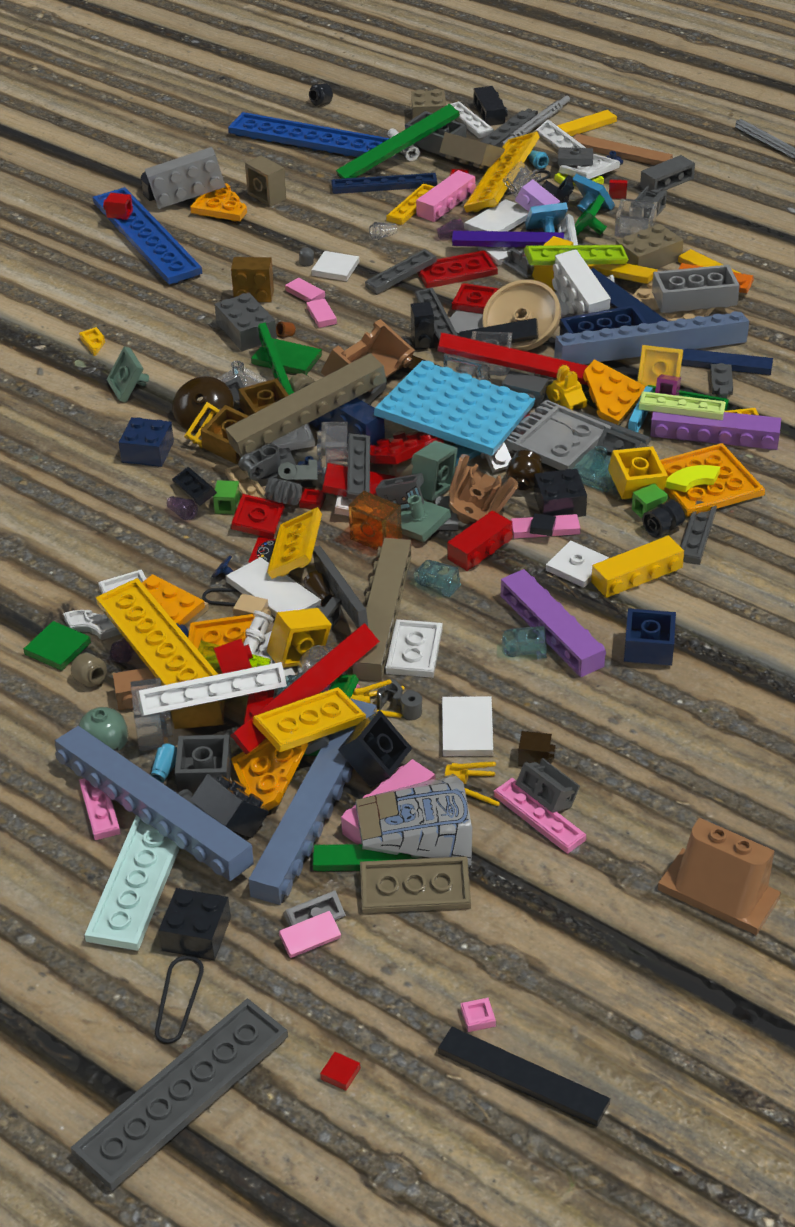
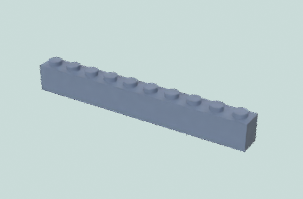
[554,311,750,364]
[248,698,377,905]
[54,726,254,881]

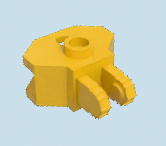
[546,365,587,410]

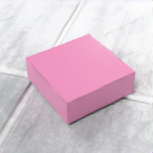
[461,998,496,1032]

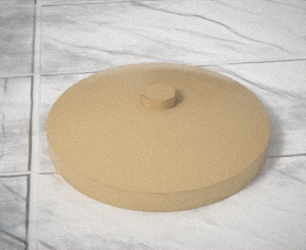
[483,280,561,351]

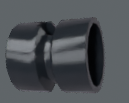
[642,499,685,538]

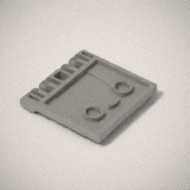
[504,400,612,470]

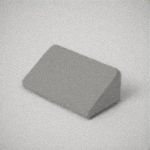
[283,890,346,926]

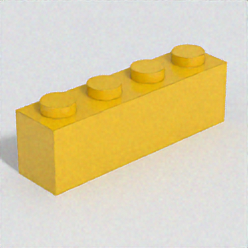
[591,535,684,598]

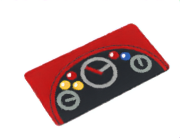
[248,537,276,563]

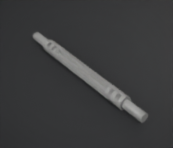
[500,95,570,148]

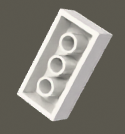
[552,249,611,316]

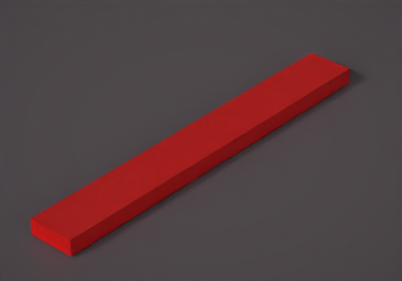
[437,332,589,386]
[230,623,380,755]

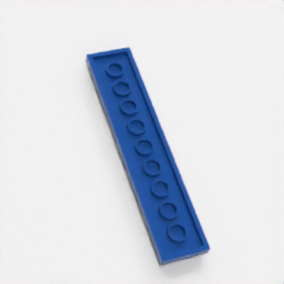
[228,112,390,162]
[93,187,203,284]

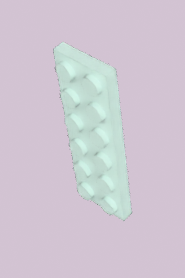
[85,815,180,951]

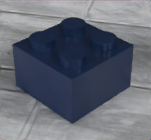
[119,417,174,467]
[624,608,676,666]

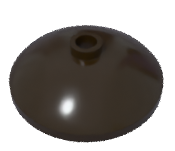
[172,376,234,434]

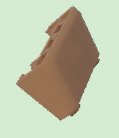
[321,319,415,392]

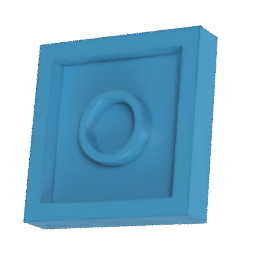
[572,174,615,212]
[525,202,568,232]

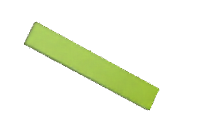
[523,245,629,265]

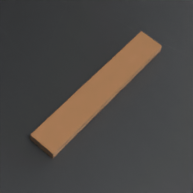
[573,134,673,165]

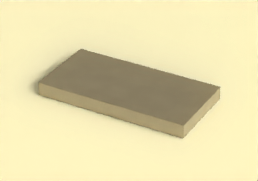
[360,856,471,914]

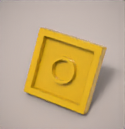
[637,345,684,386]

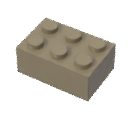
[616,224,683,269]

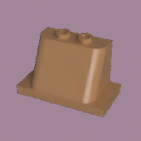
[657,818,781,936]

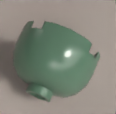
[79,707,129,750]

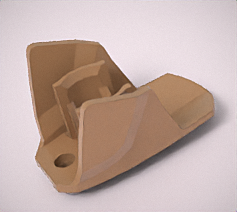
[449,454,518,524]

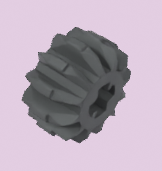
[265,478,302,505]

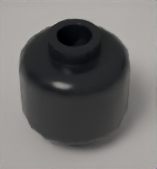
[309,83,333,106]

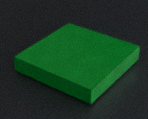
[23,621,91,671]

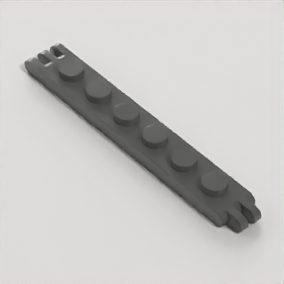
[458,108,538,167]

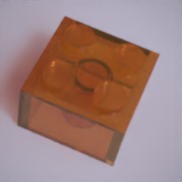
[348,491,402,551]

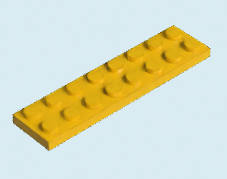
[464,131,540,213]
[96,578,219,686]

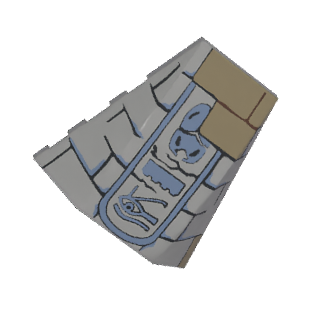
[355,774,472,868]

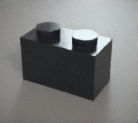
[410,302,434,350]

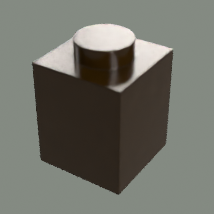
[518,731,556,767]

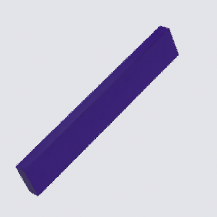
[452,230,564,248]

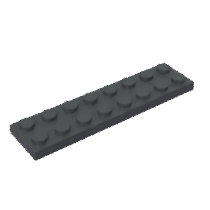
[70,998,288,1190]

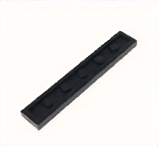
[438,1027,610,1127]

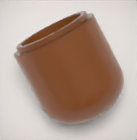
[276,321,296,337]

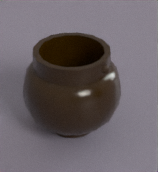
[506,450,543,490]

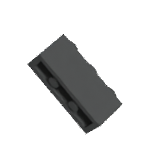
[640,155,695,192]

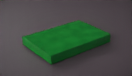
[251,338,322,375]

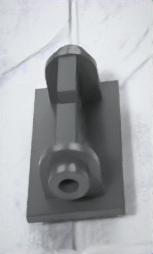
[502,248,534,279]

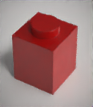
[103,193,133,220]

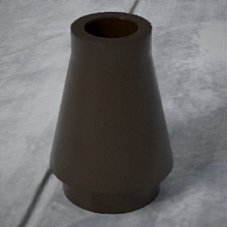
[303,571,334,605]

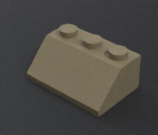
[439,132,505,169]

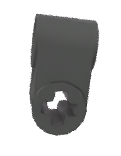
[238,444,281,481]

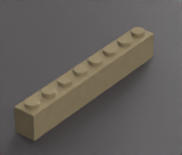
[225,353,387,457]
[349,538,412,682]

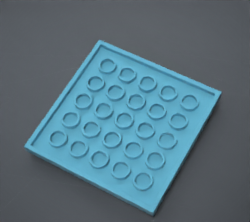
[374,360,535,456]

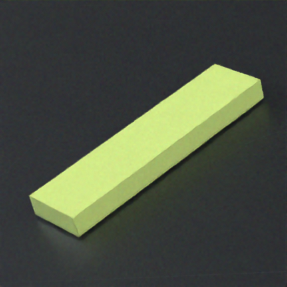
[639,391,726,420]

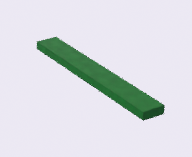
[336,104,460,179]

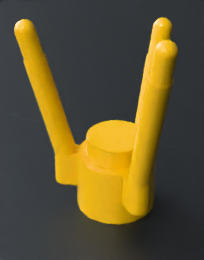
[351,680,405,718]
[444,762,500,806]

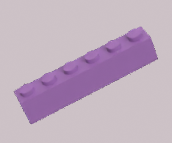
[650,411,781,450]
[501,569,606,677]

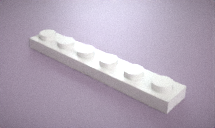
[136,662,287,716]

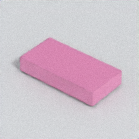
[285,278,325,302]
[306,298,337,328]
[279,911,341,958]

